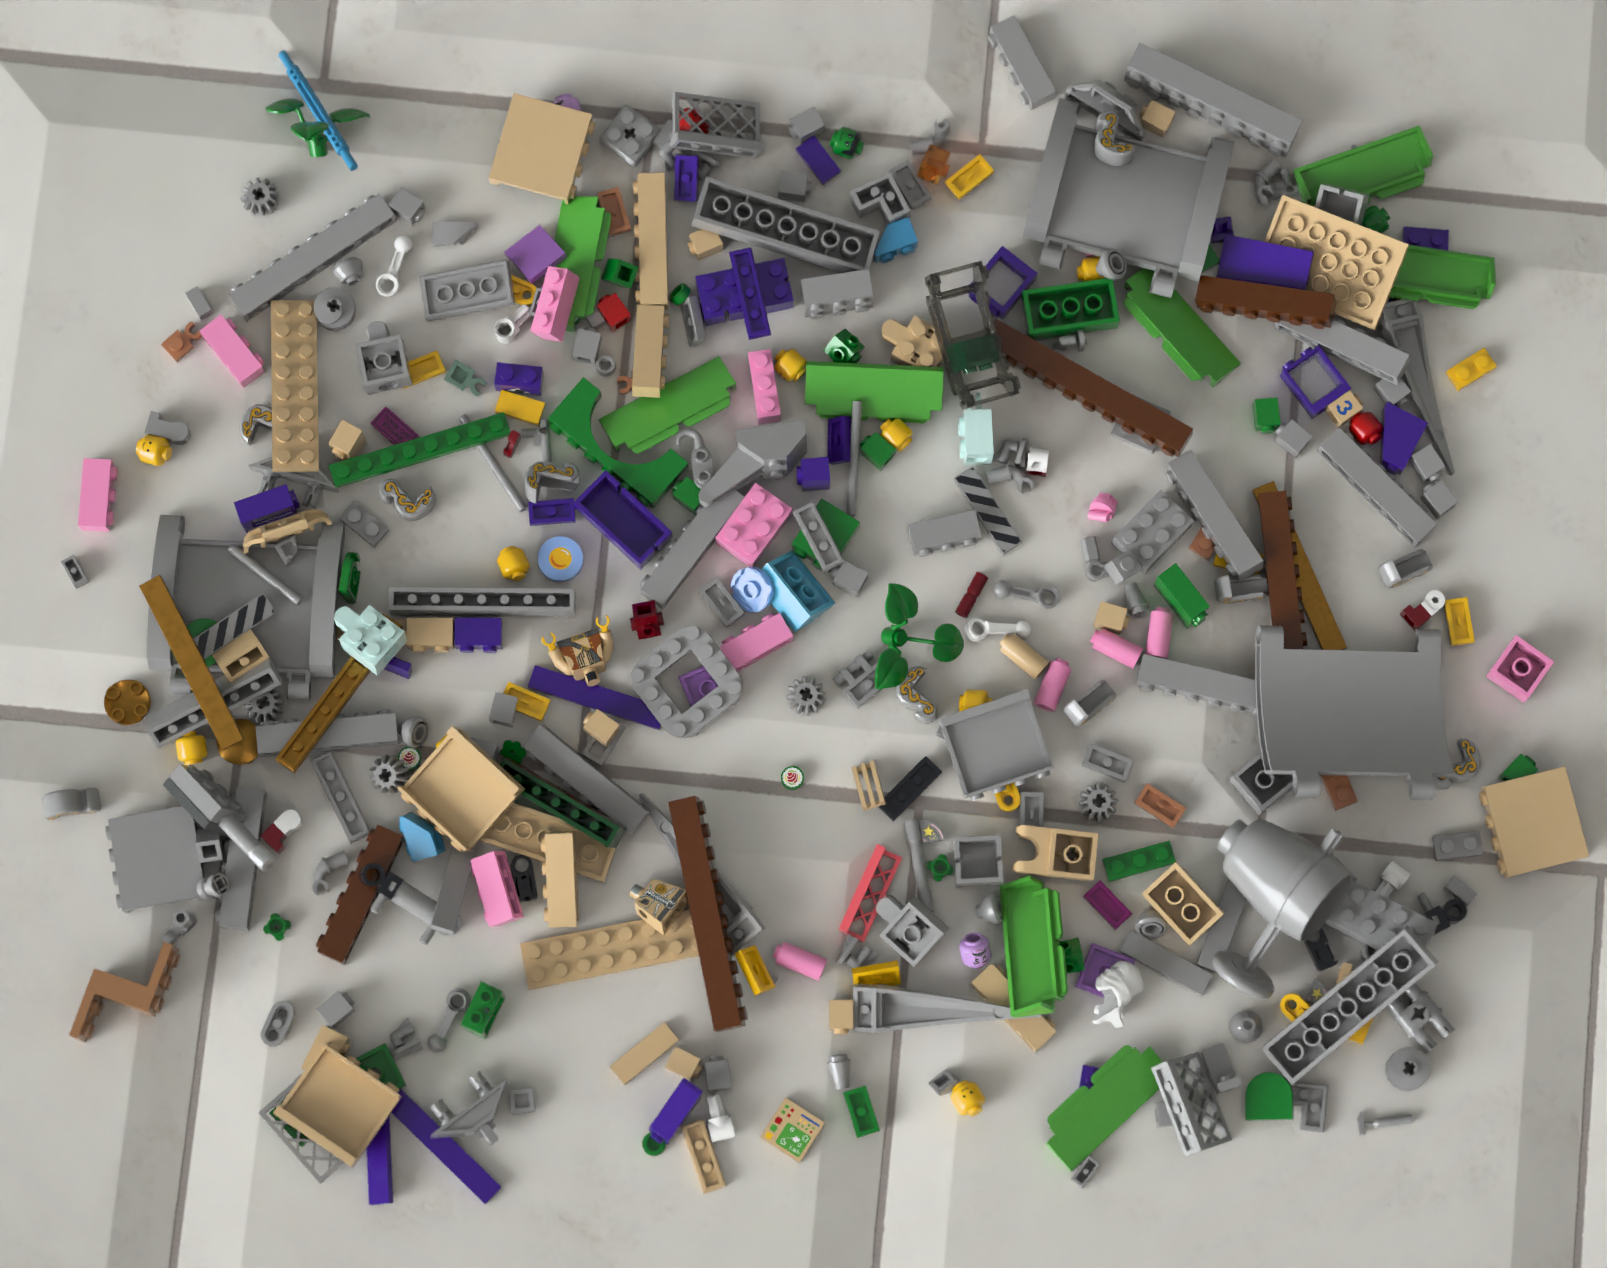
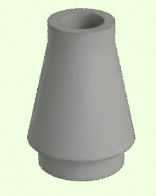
[1124,582,1149,618]
[827,1054,850,1089]

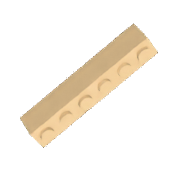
[633,173,668,310]

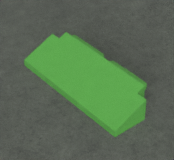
[1293,126,1433,207]
[555,196,611,332]
[1389,245,1496,309]
[1124,268,1241,387]
[599,356,736,454]
[805,361,944,423]
[1000,875,1068,1018]
[1045,1045,1163,1171]

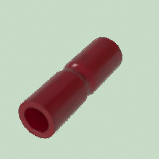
[955,572,989,618]

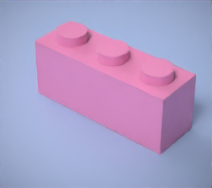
[530,266,580,342]
[199,315,265,388]
[748,349,781,425]
[78,458,118,532]
[720,613,794,672]
[470,851,524,927]

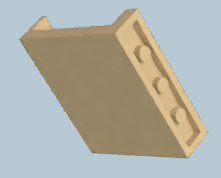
[489,93,596,205]
[397,726,525,852]
[1479,766,1589,878]
[273,1042,402,1168]

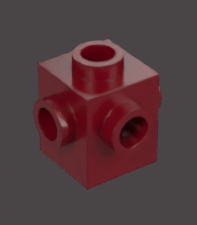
[630,600,664,640]

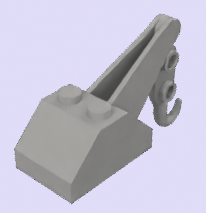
[676,421,807,507]

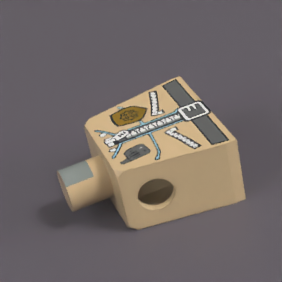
[629,879,689,935]

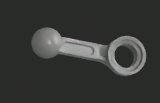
[993,580,1061,609]
[428,988,470,1052]

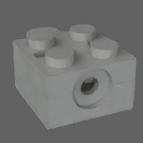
[356,321,413,395]
[876,895,949,967]

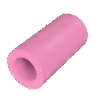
[1145,607,1174,659]
[1090,628,1143,669]
[1033,658,1072,712]
[773,942,827,981]

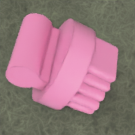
[1088,493,1118,522]

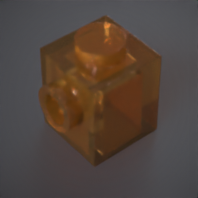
[917,144,951,185]

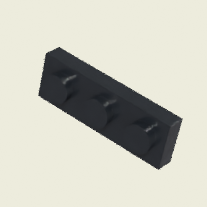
[878,756,942,822]

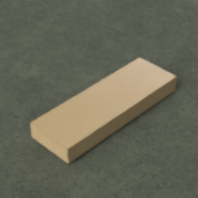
[610,1022,679,1085]
[681,1119,726,1194]

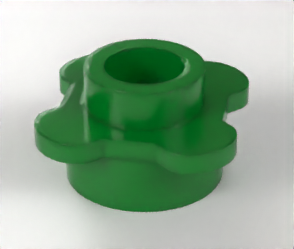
[926,854,954,882]
[263,913,291,941]

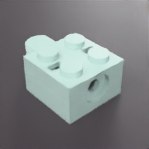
[958,393,994,465]
[334,605,407,676]

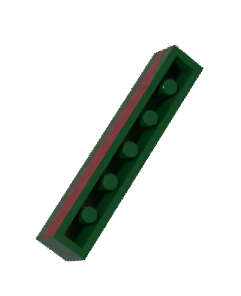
[499,757,627,848]

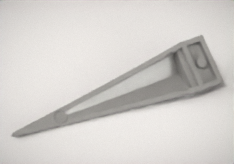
[1380,299,1455,476]
[639,793,766,956]
[853,984,1043,1033]

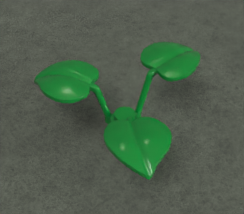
[265,99,370,157]
[875,583,964,689]

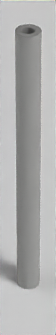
[847,401,862,516]
[459,414,527,512]

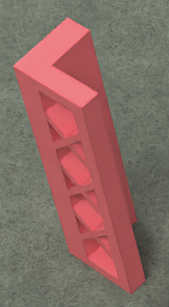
[839,844,902,942]

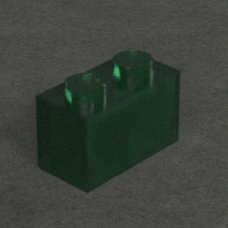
[946,334,1001,375]

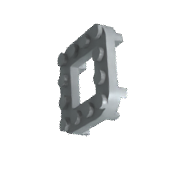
[631,626,743,738]

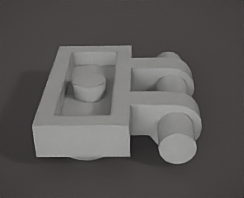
[833,650,882,709]

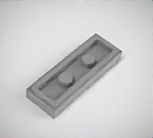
[792,501,845,573]

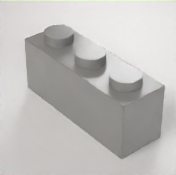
[907,509,982,557]

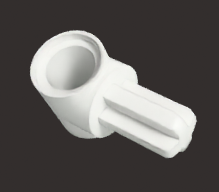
[494,304,531,344]
[1375,860,1411,898]
[707,1094,735,1142]

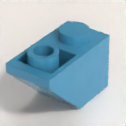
[874,217,918,263]
[399,812,446,862]

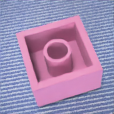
[1485,635,1554,703]

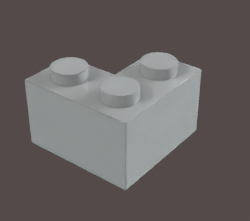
[849,172,911,224]

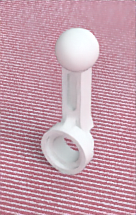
[376,235,412,297]
[964,618,1032,642]

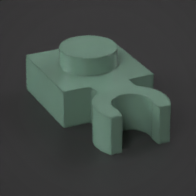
[443,360,487,396]

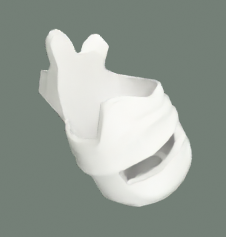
[1092,961,1144,1028]

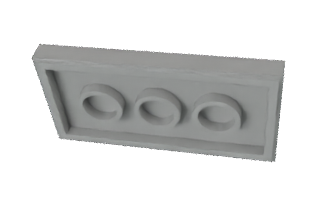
[420,260,515,322]

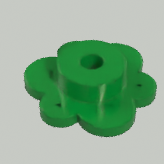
[500,740,526,763]

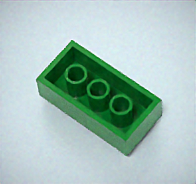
[1021,278,1120,340]

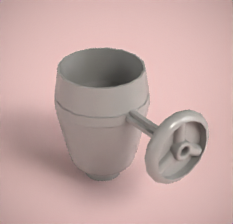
[1212,819,1353,999]

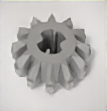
[240,177,280,217]
[786,676,826,716]
[244,688,284,724]
[369,754,410,794]
[1078,782,1118,823]

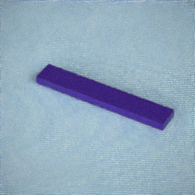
[528,665,661,730]
[391,1089,502,1205]

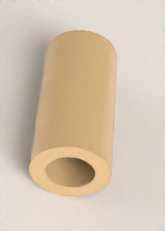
[999,633,1050,680]

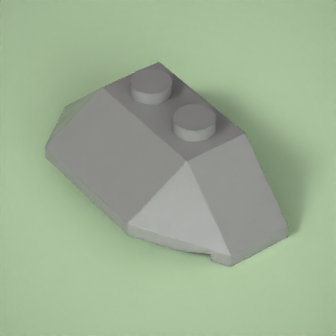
[1064,80,1144,141]

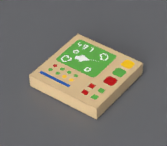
[760,1097,825,1163]

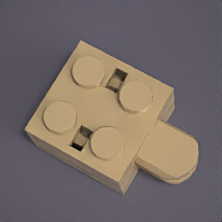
[881,315,954,367]

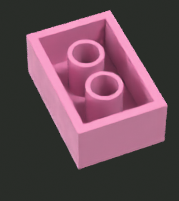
[715,483,793,567]

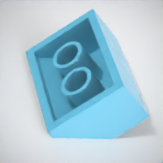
[761,550,835,632]

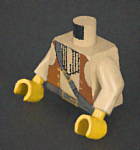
[541,615,614,686]

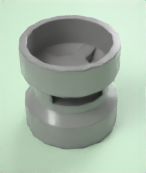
[196,873,229,901]

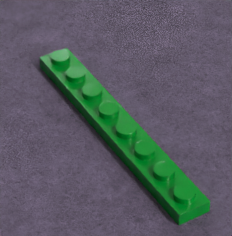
[329,412,511,488]

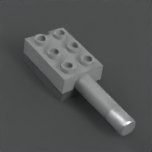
[163,764,275,871]

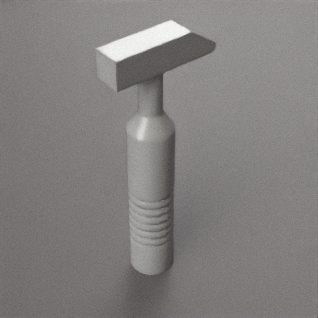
[1357,1112,1413,1135]

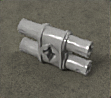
[1387,983,1455,1054]

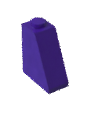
[1380,402,1428,475]
[649,1078,703,1145]

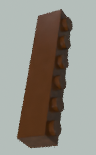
[1195,275,1337,329]
[316,825,405,965]

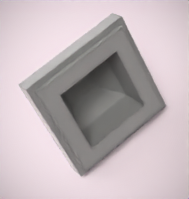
[928,1069,958,1096]

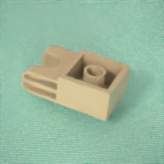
[1012,825,1098,882]

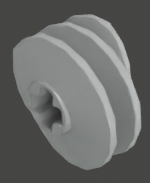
[314,287,356,331]
[1385,1047,1430,1091]

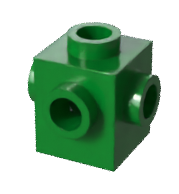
[823,328,865,363]
[1059,938,1085,974]

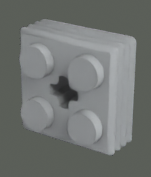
[599,105,661,167]

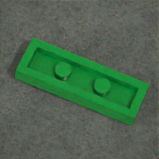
[1102,841,1176,882]

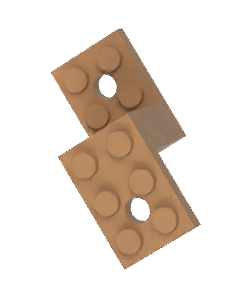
[69,942,181,1043]

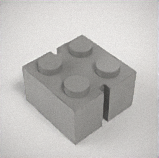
[1315,183,1370,225]
[953,835,1004,887]

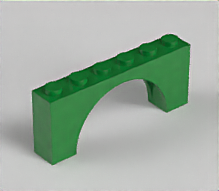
[548,377,689,509]

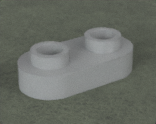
[261,1001,295,1047]

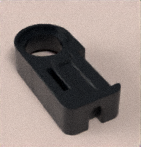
[511,854,538,903]
[1304,928,1338,972]

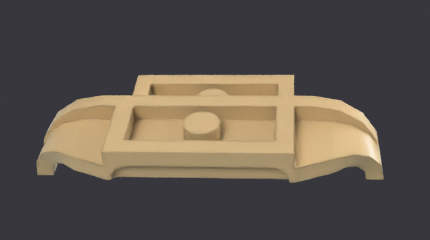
[242,509,332,554]

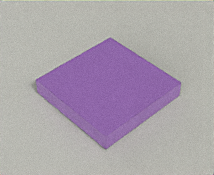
[504,225,567,284]
[678,666,718,707]
[1075,943,1136,998]

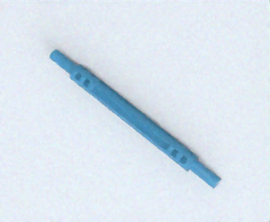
[278,50,358,171]

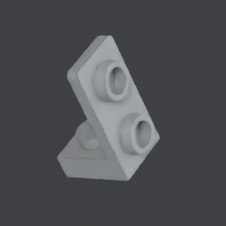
[1202,1043,1242,1095]

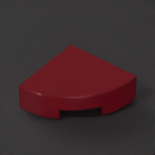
[503,430,521,458]

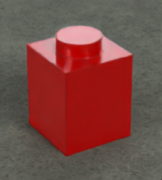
[597,293,631,333]

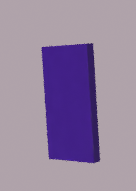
[1217,234,1314,290]

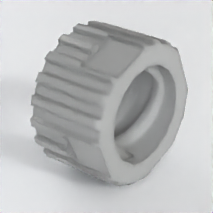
[596,355,616,377]

